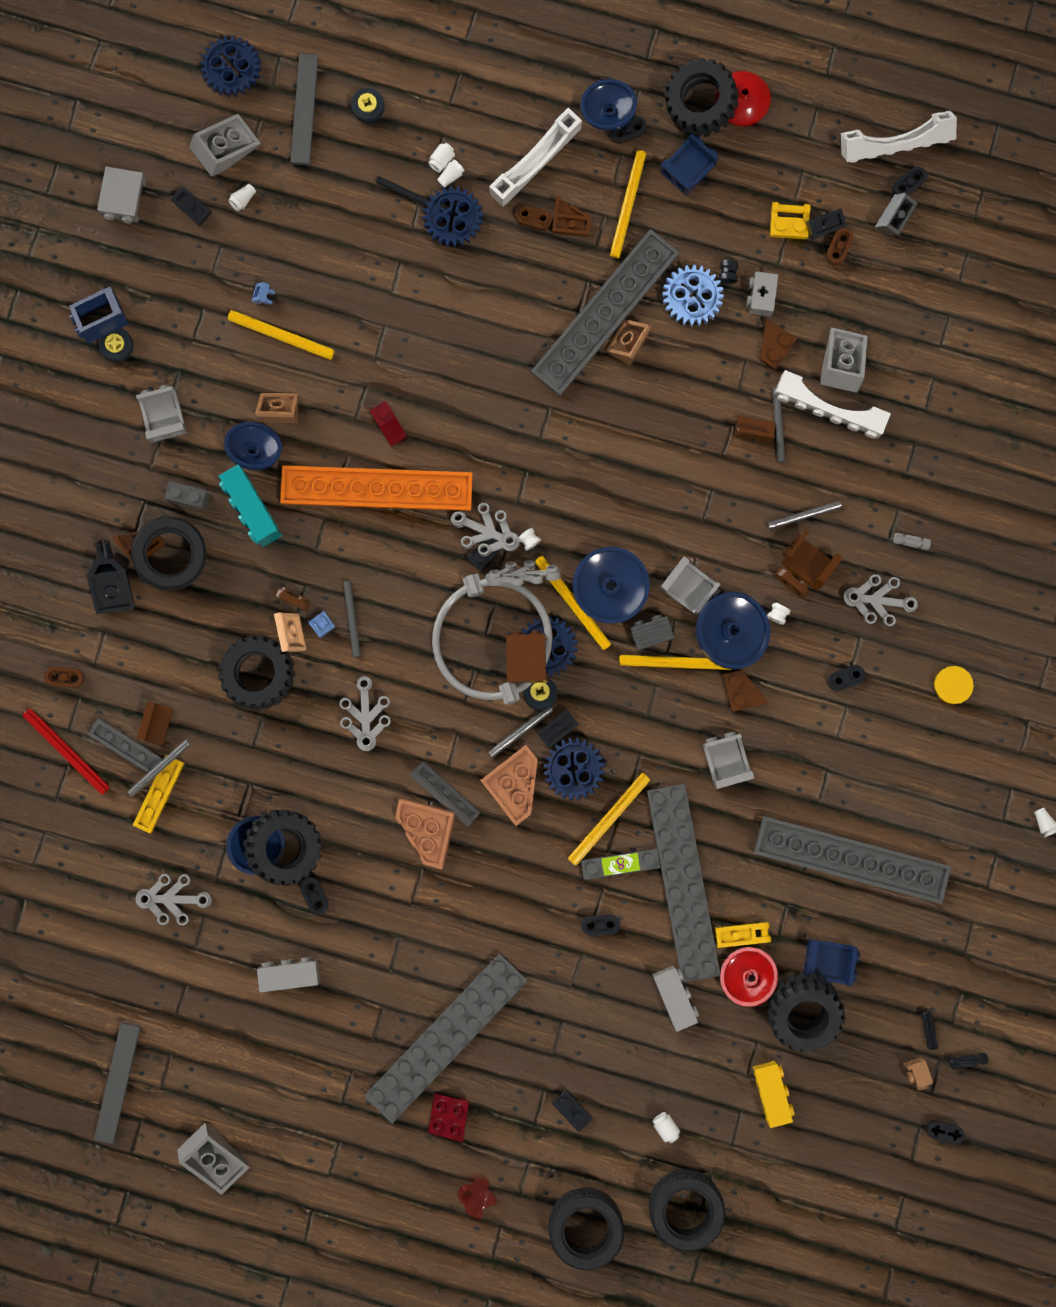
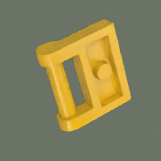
[770,202,810,239]

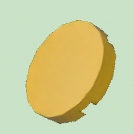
[934,666,974,704]

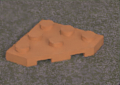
[480,745,538,826]
[395,798,456,870]

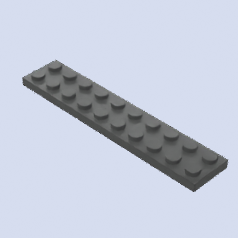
[531,229,680,396]
[647,784,720,983]
[753,816,951,904]
[364,953,528,1123]

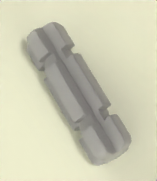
[893,533,931,550]

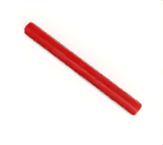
[23,708,110,795]

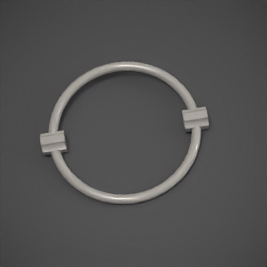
[432,573,552,705]

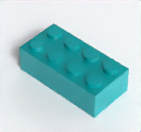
[219,464,283,547]

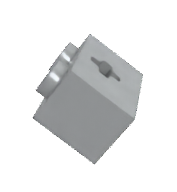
[746,272,778,317]

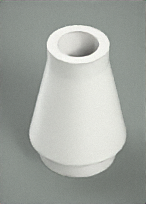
[437,159,465,188]
[228,184,256,211]
[1034,808,1056,837]

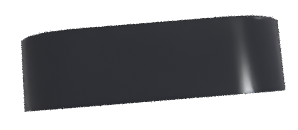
[926,1120,965,1144]

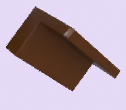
[734,416,775,443]
[137,701,173,745]

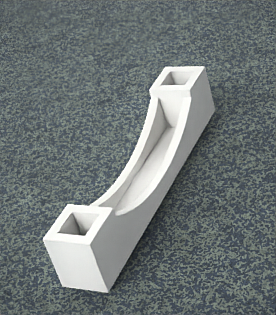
[489,108,582,207]
[841,111,957,162]
[774,370,891,439]

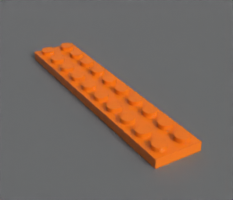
[280,466,473,511]

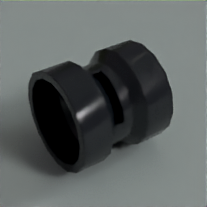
[719,260,739,284]

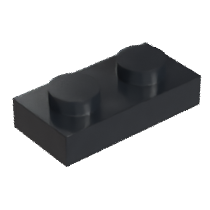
[170,186,212,227]
[806,208,847,240]
[466,538,503,571]
[537,710,579,748]
[552,1089,593,1132]

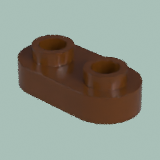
[515,205,552,231]
[826,228,854,265]
[774,568,809,598]
[273,587,311,612]
[44,666,85,688]

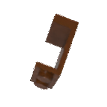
[781,530,843,591]
[506,631,549,684]

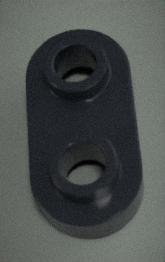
[610,116,647,144]
[892,167,927,196]
[827,665,865,691]
[301,877,329,915]
[581,915,620,936]

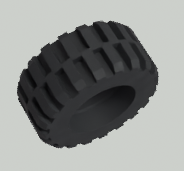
[665,58,739,137]
[218,635,295,710]
[243,809,322,886]
[766,972,845,1053]

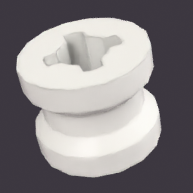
[519,528,541,551]
[767,603,791,625]

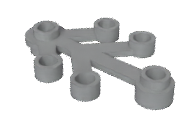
[451,503,519,556]
[486,560,560,586]
[843,575,918,627]
[340,676,391,751]
[135,874,213,925]

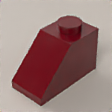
[369,400,407,447]

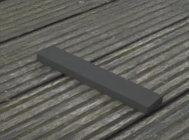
[291,54,319,166]
[94,1022,141,1144]

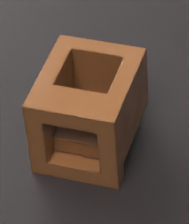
[903,1057,933,1090]

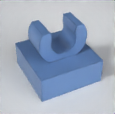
[251,282,275,305]
[308,611,335,638]

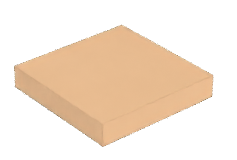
[274,612,306,652]

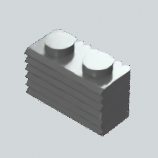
[875,193,917,236]
[165,481,210,511]
[630,614,674,651]

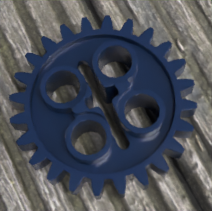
[200,35,262,98]
[422,186,483,248]
[522,616,578,678]
[544,738,606,801]

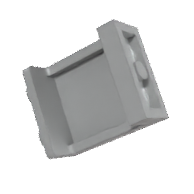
[97,167,147,224]
[136,385,187,443]
[659,557,720,616]
[702,731,754,789]

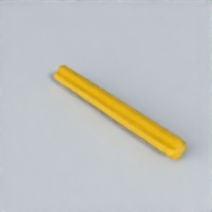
[610,150,646,258]
[228,310,335,360]
[535,556,611,650]
[619,655,732,670]
[568,773,650,865]

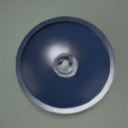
[573,547,650,624]
[696,592,770,669]

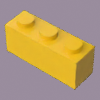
[752,1061,795,1128]

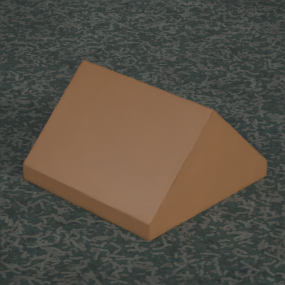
[605,319,651,366]
[255,393,299,423]

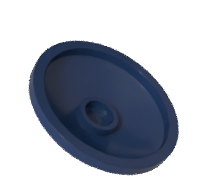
[581,79,637,131]
[224,422,282,470]
[226,816,285,875]

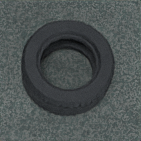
[131,516,206,591]
[648,1169,726,1252]
[549,1187,625,1271]

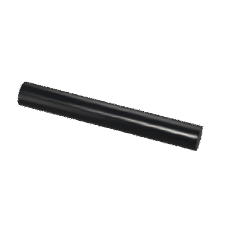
[376,176,430,206]

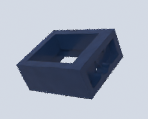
[69,286,129,344]

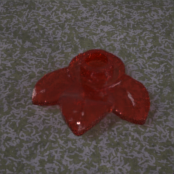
[458,1178,496,1219]

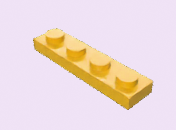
[133,755,185,833]

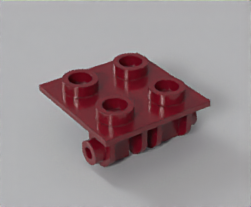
[428,1093,469,1142]

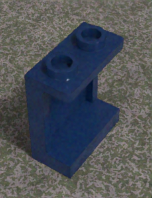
[659,133,719,196]
[803,938,860,986]

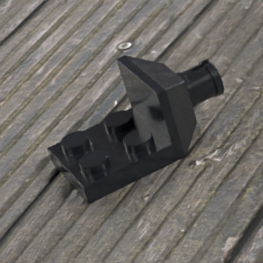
[87,539,135,614]

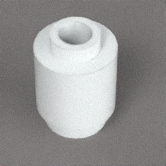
[428,143,455,173]
[653,1112,680,1143]

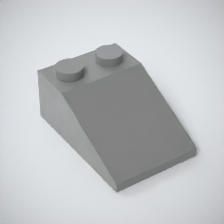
[189,114,261,177]
[820,327,868,393]
[177,1123,250,1195]

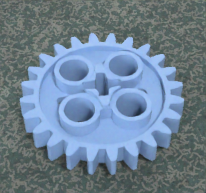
[662,265,724,327]

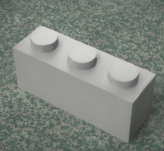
[257,957,320,993]
[652,966,699,1032]

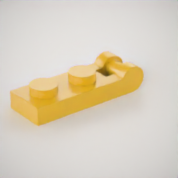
[715,922,771,948]

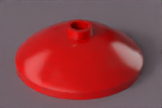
[715,71,771,126]
[720,947,779,1007]

